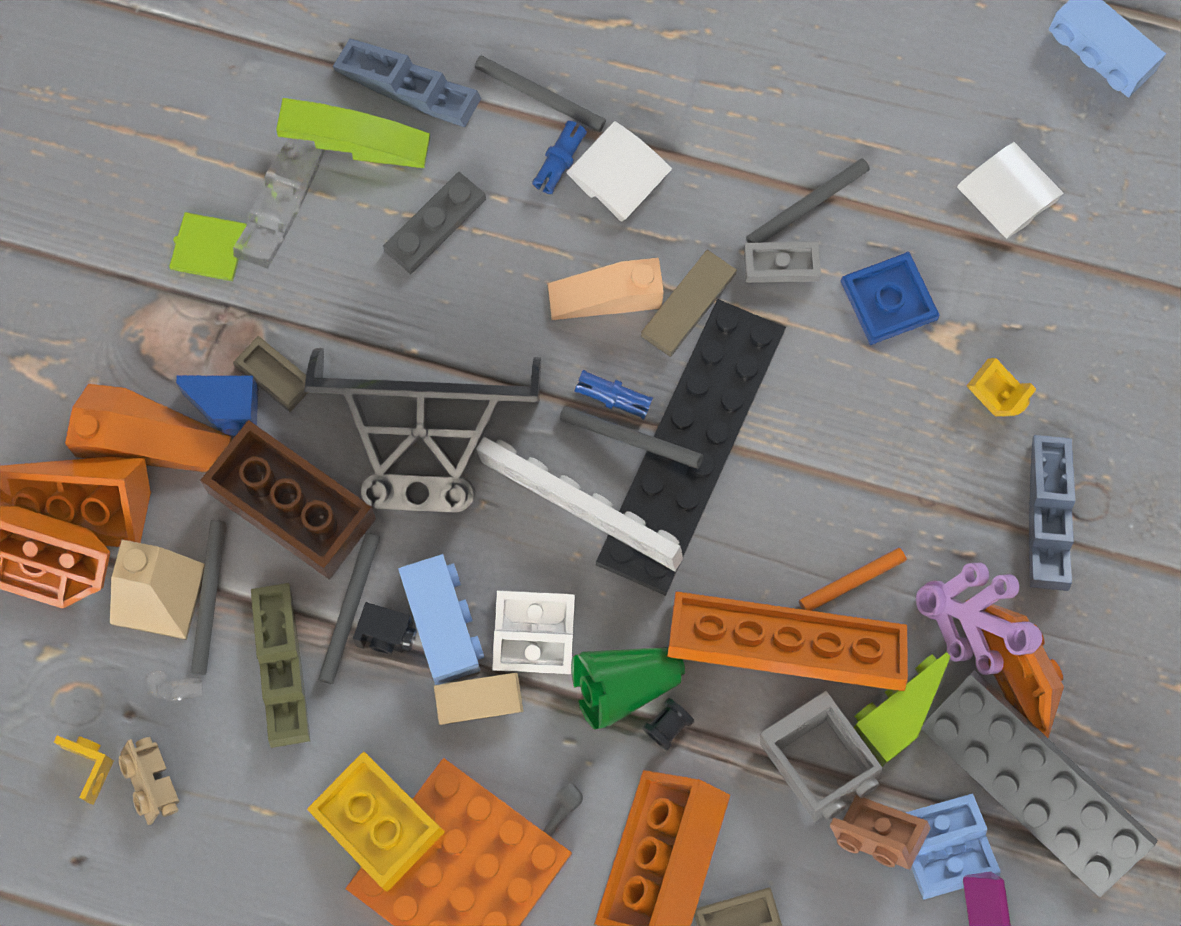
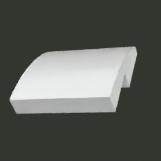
[566,121,672,222]
[957,142,1064,239]
[492,590,575,674]

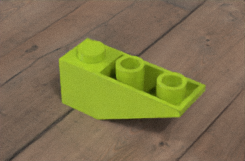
[853,652,951,767]

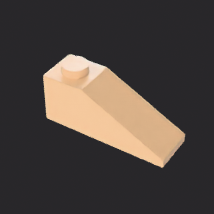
[547,258,664,320]

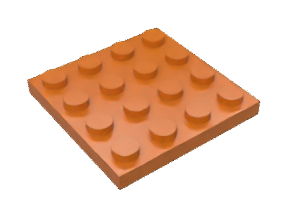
[345,758,572,926]

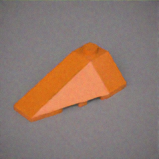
[65,384,232,472]

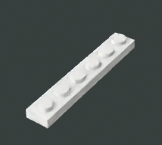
[476,437,683,571]

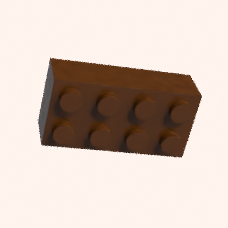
[200,420,376,580]

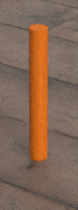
[799,548,907,611]

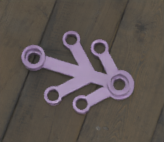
[916,563,1042,675]

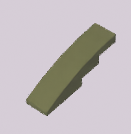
[251,583,311,748]

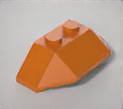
[0,506,110,609]
[965,599,1064,738]

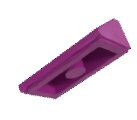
[963,871,1011,926]

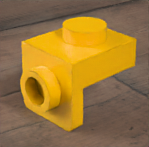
[966,358,1036,417]

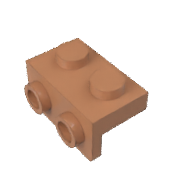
[830,795,931,870]

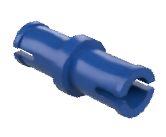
[532,121,587,194]
[574,370,653,420]

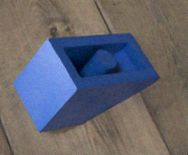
[176,375,259,436]

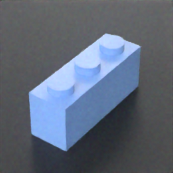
[1049,0,1166,98]
[398,554,485,685]

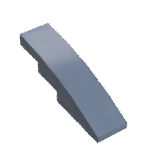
[333,38,481,127]
[1029,435,1076,591]

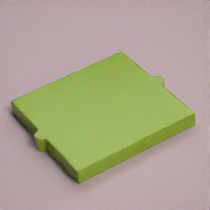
[169,212,248,281]

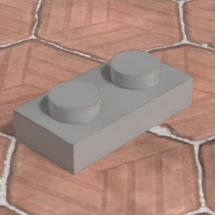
[744,241,821,283]

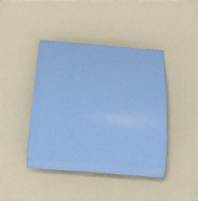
[906,793,1001,900]

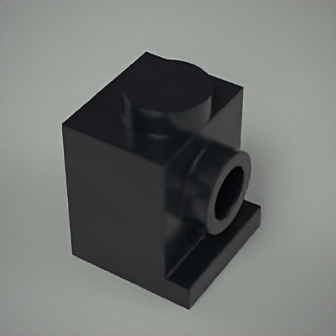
[353,602,417,655]

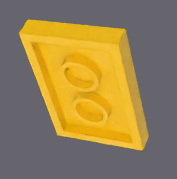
[307,751,445,892]

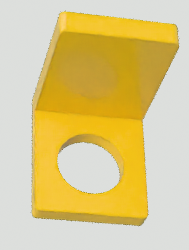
[53,735,114,805]

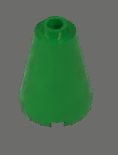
[571,647,685,730]

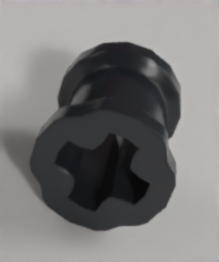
[642,698,695,751]

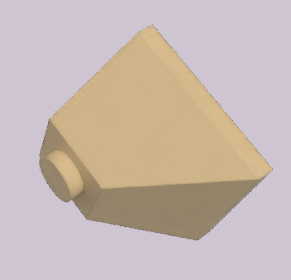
[110,539,205,640]

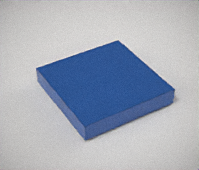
[840,252,940,345]

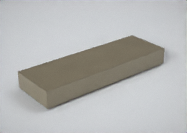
[641,249,737,357]

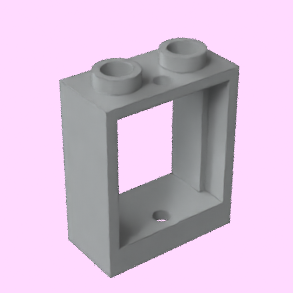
[760,691,882,822]

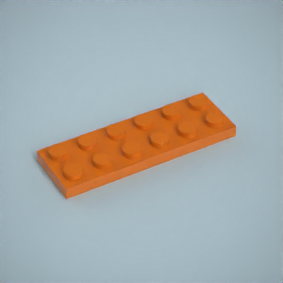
[667,591,908,691]

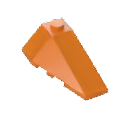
[0,456,151,547]

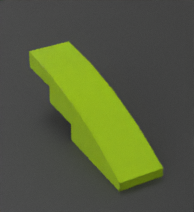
[276,98,430,168]

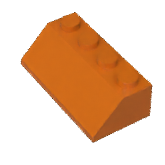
[594,770,731,926]

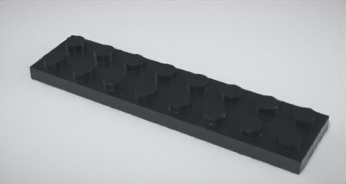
[596,299,786,596]

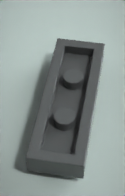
[383,172,486,274]

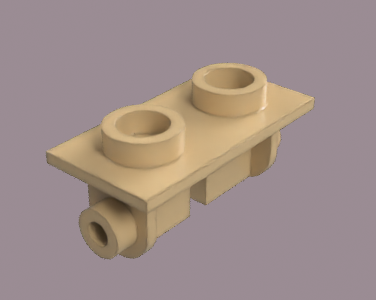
[119,737,180,825]

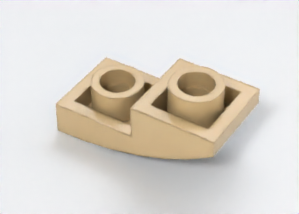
[434,673,524,725]

